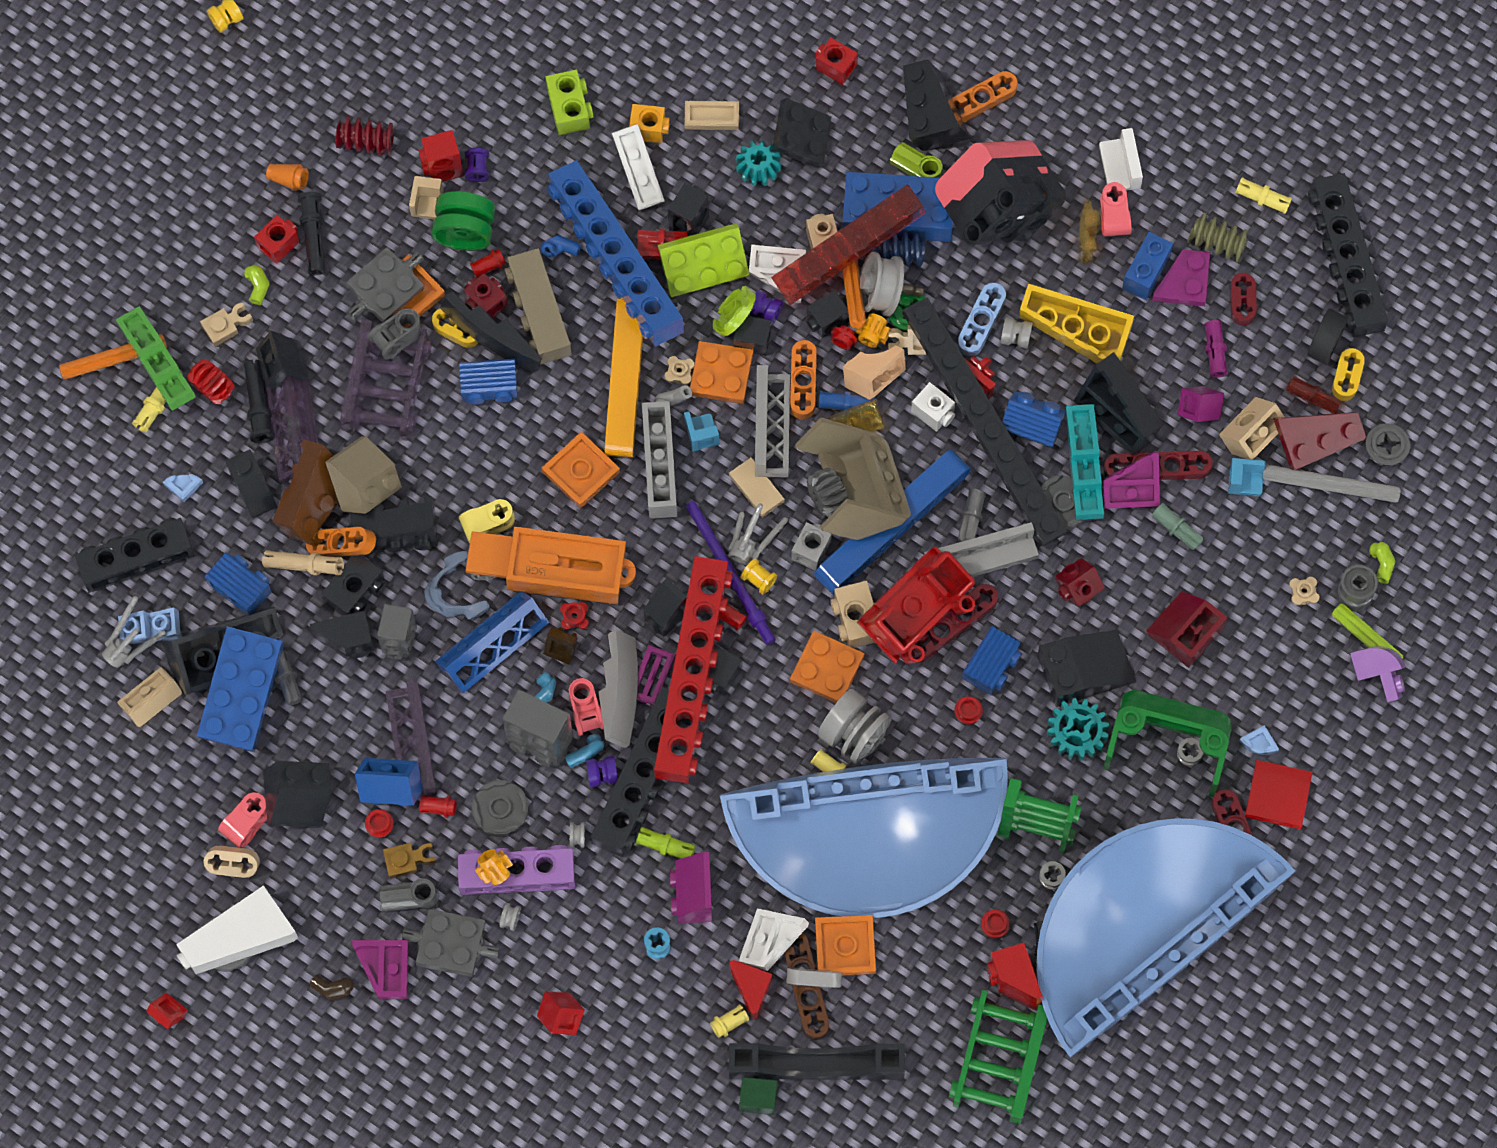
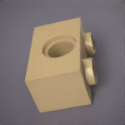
[1219,397,1285,460]
[830,581,875,648]

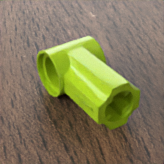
[890,142,942,178]

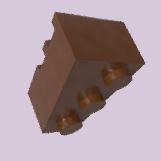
[272,439,339,544]

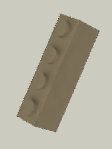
[504,248,572,365]

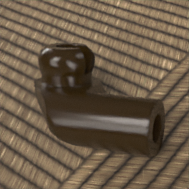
[309,974,354,1001]

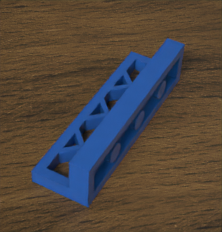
[435,592,549,693]

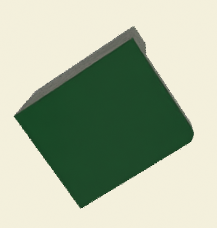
[739,1077,777,1116]

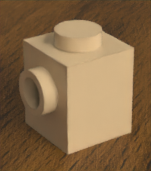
[806,214,840,260]

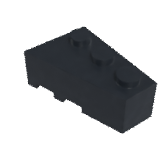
[903,59,972,151]
[1073,352,1164,455]
[350,496,438,554]

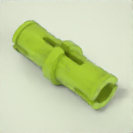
[636,827,696,859]

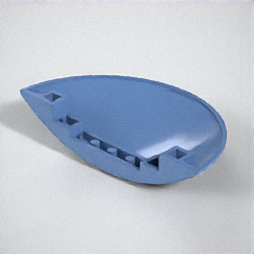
[720,758,1008,918]
[1037,818,1296,1057]

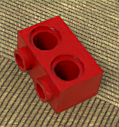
[418,130,464,182]

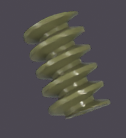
[1187,212,1248,263]

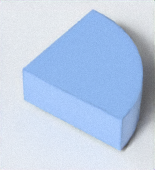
[163,474,203,502]
[1239,725,1279,755]

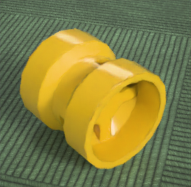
[206,0,243,33]

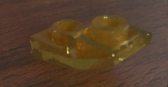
[1078,200,1100,265]
[826,399,884,432]

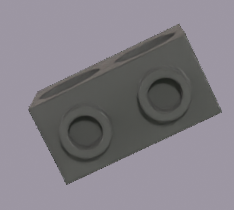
[377,604,417,660]

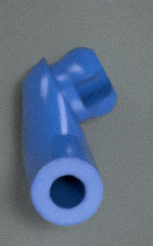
[540,235,582,258]

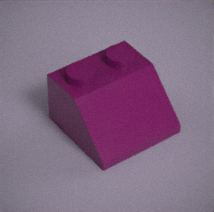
[670,852,712,924]

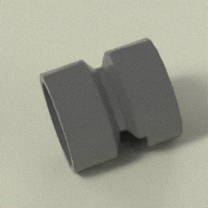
[1336,565,1378,612]

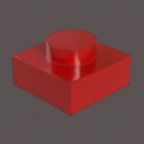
[146,992,188,1029]

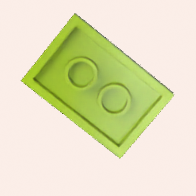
[658,223,750,297]

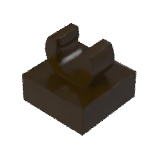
[543,627,577,665]

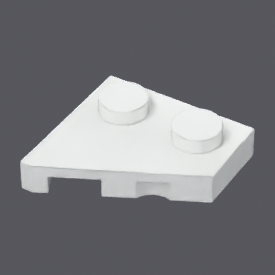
[749,245,806,303]
[739,909,809,971]

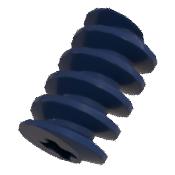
[870,230,926,268]

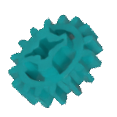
[1047,698,1109,761]

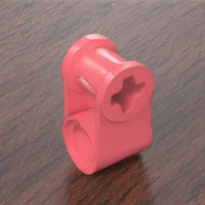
[1100,182,1131,237]
[569,678,604,736]
[218,793,267,848]

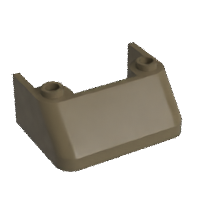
[795,417,911,540]

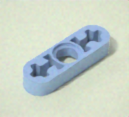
[958,283,1006,357]

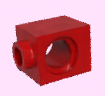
[814,37,858,85]
[254,215,299,264]

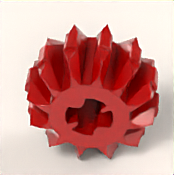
[187,359,235,404]

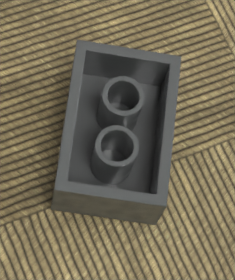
[503,689,574,768]

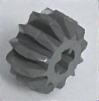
[807,467,848,517]

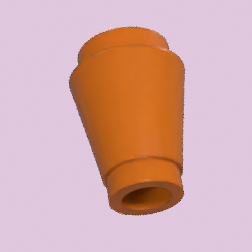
[266,164,309,191]

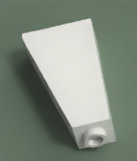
[176,886,298,974]

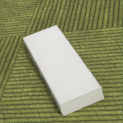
[612,124,665,211]

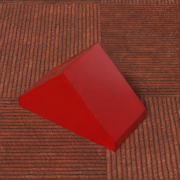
[729,960,772,1020]

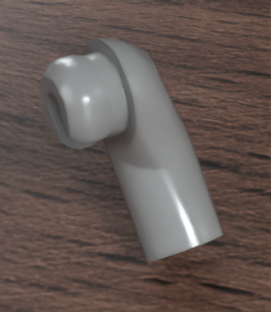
[654,385,692,406]

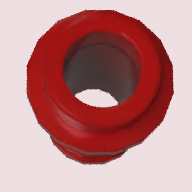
[470,249,506,278]
[720,604,747,631]
[419,795,457,818]

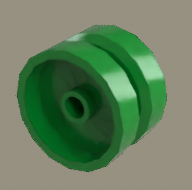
[431,191,496,251]

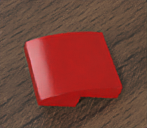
[1245,760,1312,830]

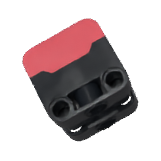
[935,140,1066,246]

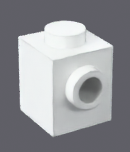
[911,382,955,432]

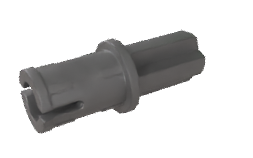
[958,489,986,542]
[275,650,301,705]

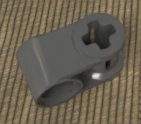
[368,309,421,360]

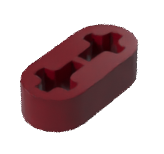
[1230,273,1257,326]

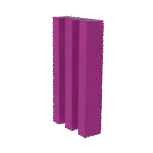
[637,645,675,707]

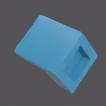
[684,411,720,451]
[1228,458,1266,496]

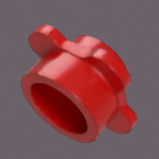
[560,602,589,630]

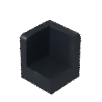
[734,316,772,356]

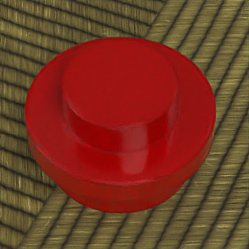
[831,326,858,350]
[954,696,983,725]
[365,809,394,838]
[981,909,1010,938]

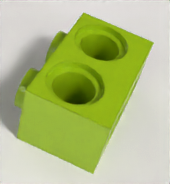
[545,69,593,136]

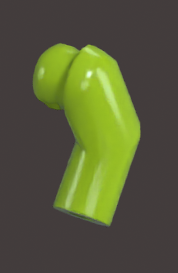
[244,265,269,306]
[1369,542,1395,584]

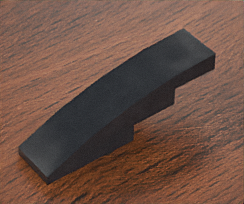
[440,291,542,372]

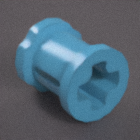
[644,927,671,959]

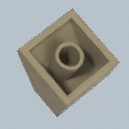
[325,436,402,514]

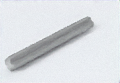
[1262,465,1401,503]

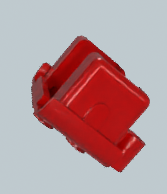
[857,546,975,664]

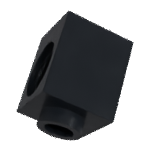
[805,290,849,338]

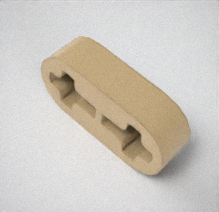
[204,846,260,878]

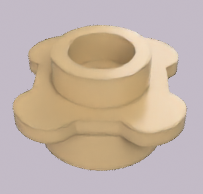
[665,356,694,385]
[1289,577,1319,605]

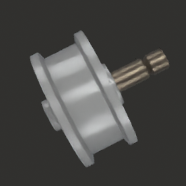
[860,252,924,316]

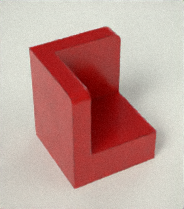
[537,991,585,1035]

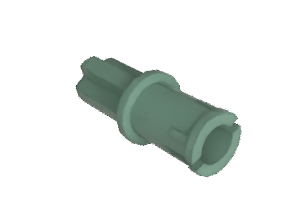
[1151,503,1203,550]

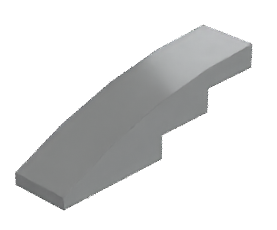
[599,629,638,748]

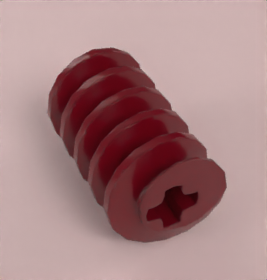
[335,116,394,156]

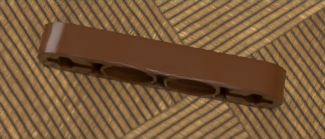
[784,932,829,1040]

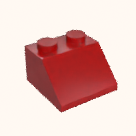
[986,942,1043,1011]

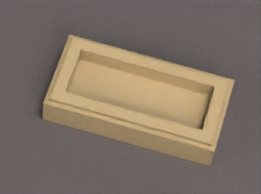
[685,101,739,130]
[729,458,784,518]

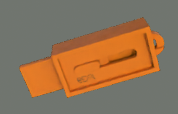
[466,527,636,605]

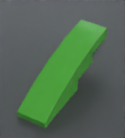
[115,306,196,411]

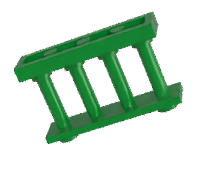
[998,778,1082,853]
[949,990,1047,1124]

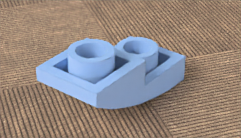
[118,607,181,644]

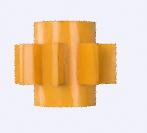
[855,313,890,348]
[475,849,513,885]

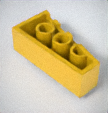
[1019,284,1134,363]

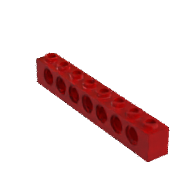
[654,556,733,784]

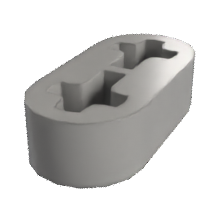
[786,968,842,987]

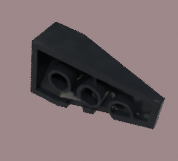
[161,607,283,695]

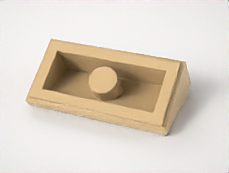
[117,667,182,727]

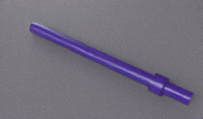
[686,501,776,645]

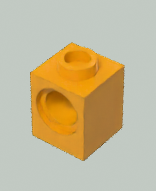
[629,104,670,143]

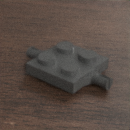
[346,247,424,323]
[402,909,500,977]

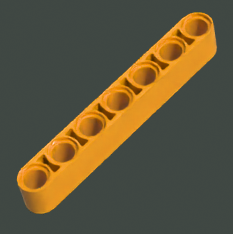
[605,292,643,457]

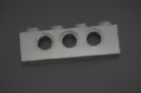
[642,401,677,519]

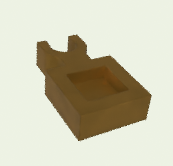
[383,843,436,879]

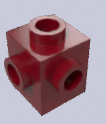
[463,273,508,319]
[1054,558,1105,607]

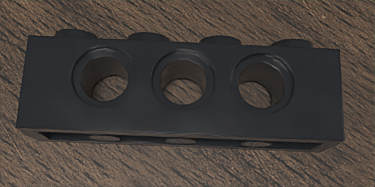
[75,518,195,593]

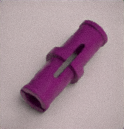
[1204,320,1228,378]

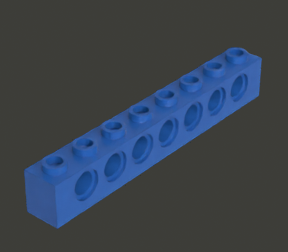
[547,160,684,347]

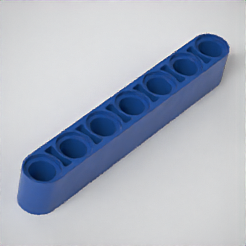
[814,449,971,596]

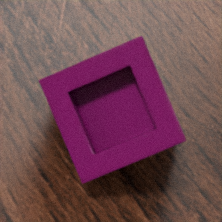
[1178,386,1224,422]

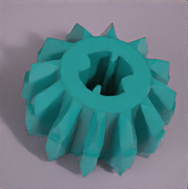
[736,140,781,186]

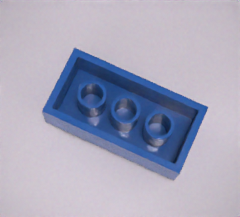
[842,172,953,242]
[197,626,284,753]

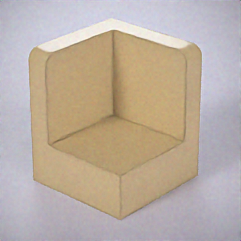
[409,176,444,219]

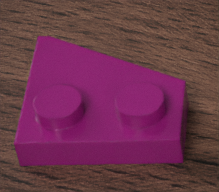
[1152,249,1210,307]
[1103,451,1160,509]
[352,940,409,999]

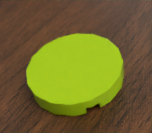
[713,286,756,336]

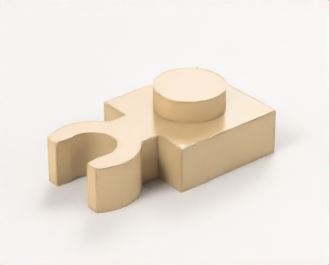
[200,303,253,347]
[888,325,926,355]

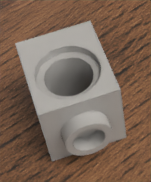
[791,522,832,571]

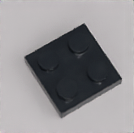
[772,98,832,168]

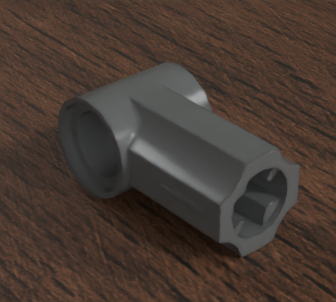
[380,878,439,912]

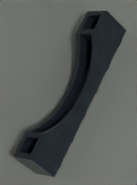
[729,1043,905,1080]

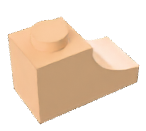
[843,345,906,400]

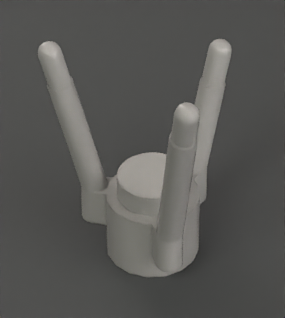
[728,503,788,565]
[102,596,166,668]

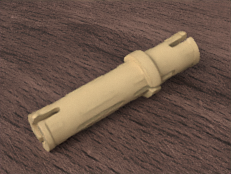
[262,550,344,575]

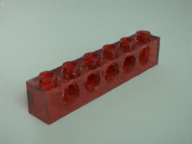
[771,184,926,305]

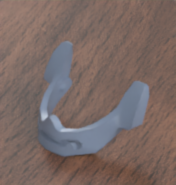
[424,551,489,620]

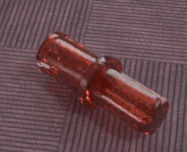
[1286,376,1342,413]

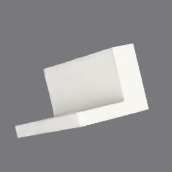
[1099,128,1143,193]

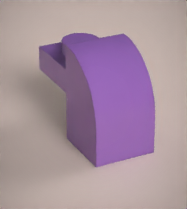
[1350,646,1406,702]

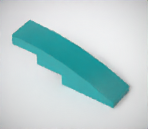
[1066,404,1104,520]

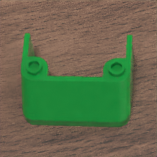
[1103,690,1232,798]

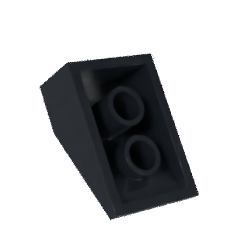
[1037,630,1136,707]

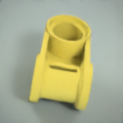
[459,499,515,543]

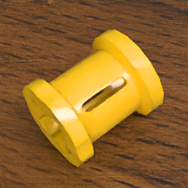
[740,558,778,595]

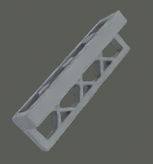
[755,365,790,477]
[924,522,1039,577]

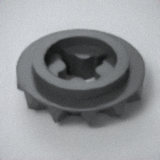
[1365,423,1410,467]

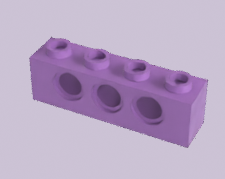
[458,845,575,895]

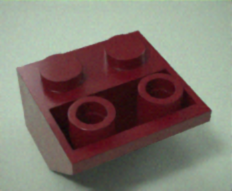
[1145,591,1228,668]

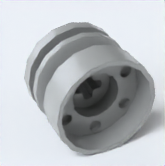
[817,689,892,765]

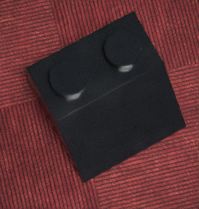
[263,761,332,828]

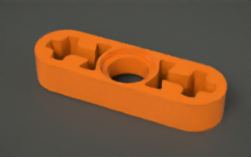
[952,71,1018,123]
[790,340,816,420]
[306,527,376,557]

